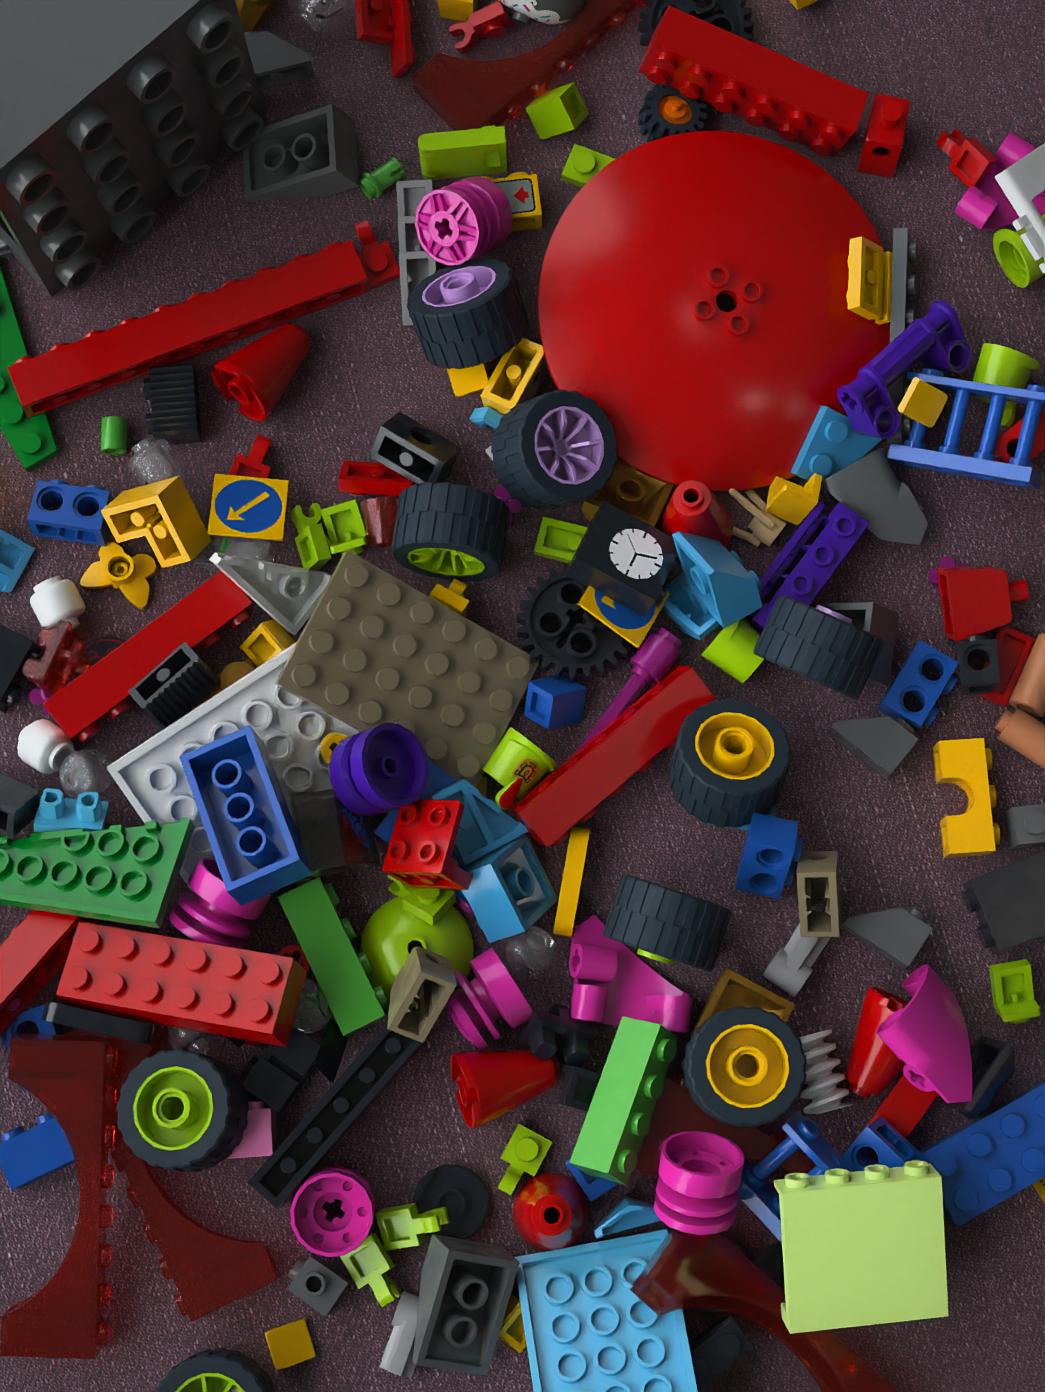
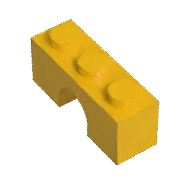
[933,738,1000,858]

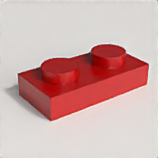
[339,460,415,498]

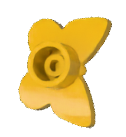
[80,542,157,610]

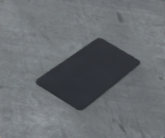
[314,1018,348,1084]

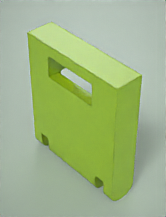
[418,125,507,180]

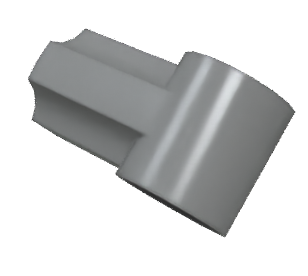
[762,923,831,997]
[380,1291,419,1378]

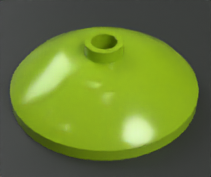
[360,897,474,1008]

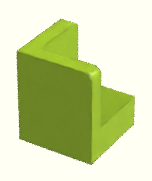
[525,82,589,140]

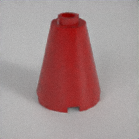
[211,323,311,422]
[660,480,733,557]
[845,986,908,1099]
[450,1050,561,1129]
[513,1173,590,1251]

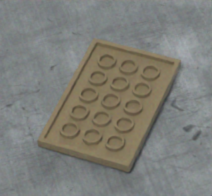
[275,550,540,788]

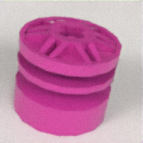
[415,176,513,266]
[169,857,271,949]
[444,948,534,1051]
[654,1131,744,1235]
[290,1165,376,1257]

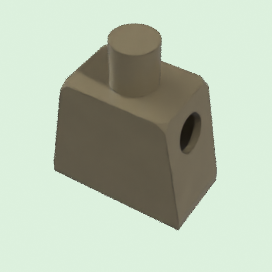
[796,851,841,937]
[387,946,457,1043]

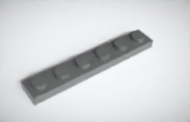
[887,228,918,446]

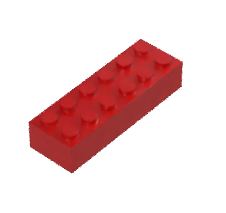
[638,5,869,157]
[56,921,307,1047]

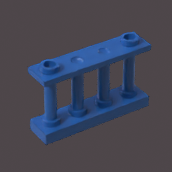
[887,368,1045,489]
[738,1110,855,1243]

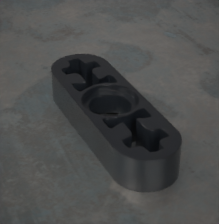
[42,1001,156,1045]

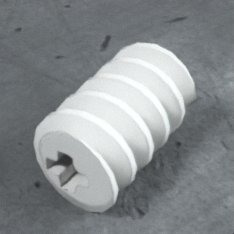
[799,1029,853,1115]

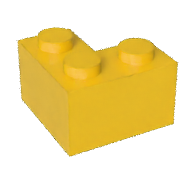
[101,476,212,568]

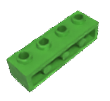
[278,877,389,1038]
[569,1016,679,1185]

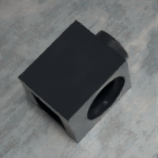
[958,635,1000,695]

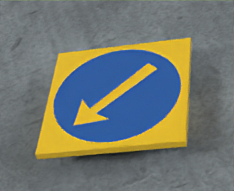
[208,474,289,541]
[578,586,670,648]

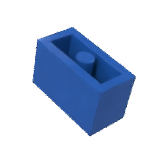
[0,1109,90,1190]

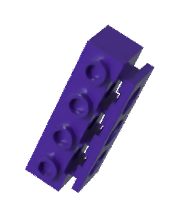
[751,501,870,634]

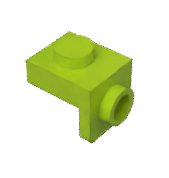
[321,498,370,555]
[989,959,1041,1024]

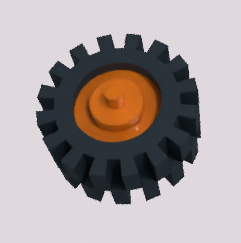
[638,84,707,142]

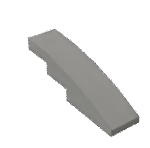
[396,179,437,326]

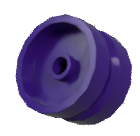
[329,723,429,816]

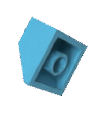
[672,531,763,628]
[461,833,559,943]

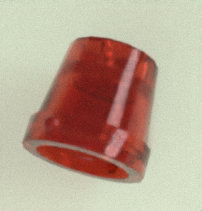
[359,496,399,547]

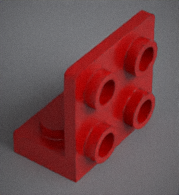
[382,799,472,890]

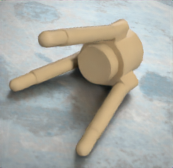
[729,488,786,548]

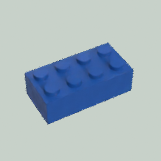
[179,725,313,906]
[919,1080,1045,1227]

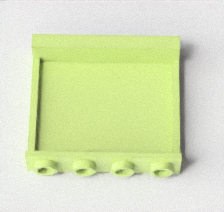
[774,1160,949,1334]

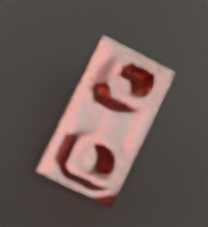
[22,620,90,696]

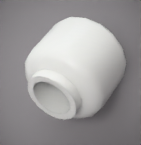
[30,576,86,634]
[17,719,74,775]

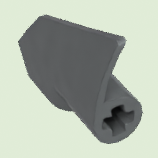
[821,448,928,546]

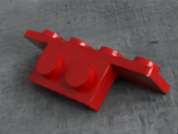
[355,0,416,78]

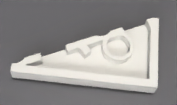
[209,552,332,636]

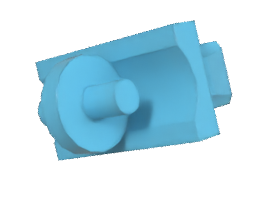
[33,788,109,832]

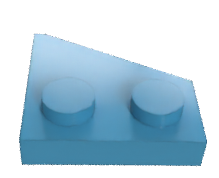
[790,405,882,488]
[428,779,528,865]

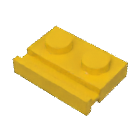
[846,236,892,325]

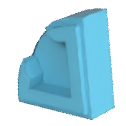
[469,407,503,429]

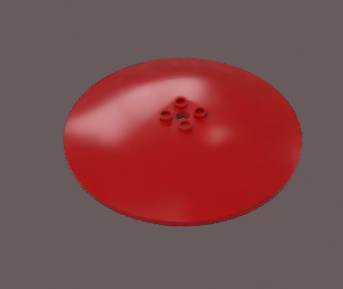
[537,131,890,492]

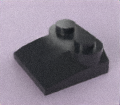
[938,1036,1015,1119]

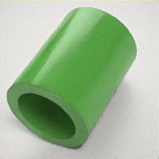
[101,416,127,455]

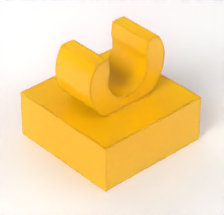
[429,579,469,617]

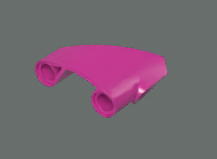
[954,132,1045,231]
[569,915,693,1034]
[876,964,972,1104]

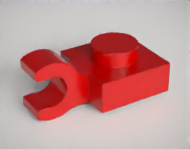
[449,1,515,53]
[936,129,998,189]
[354,220,400,290]
[228,434,272,478]

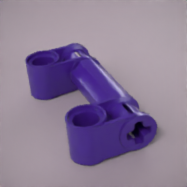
[837,300,972,439]

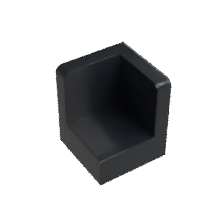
[558,1063,601,1112]

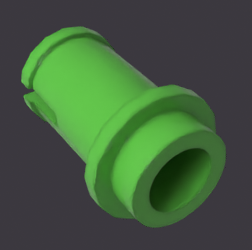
[359,157,406,199]

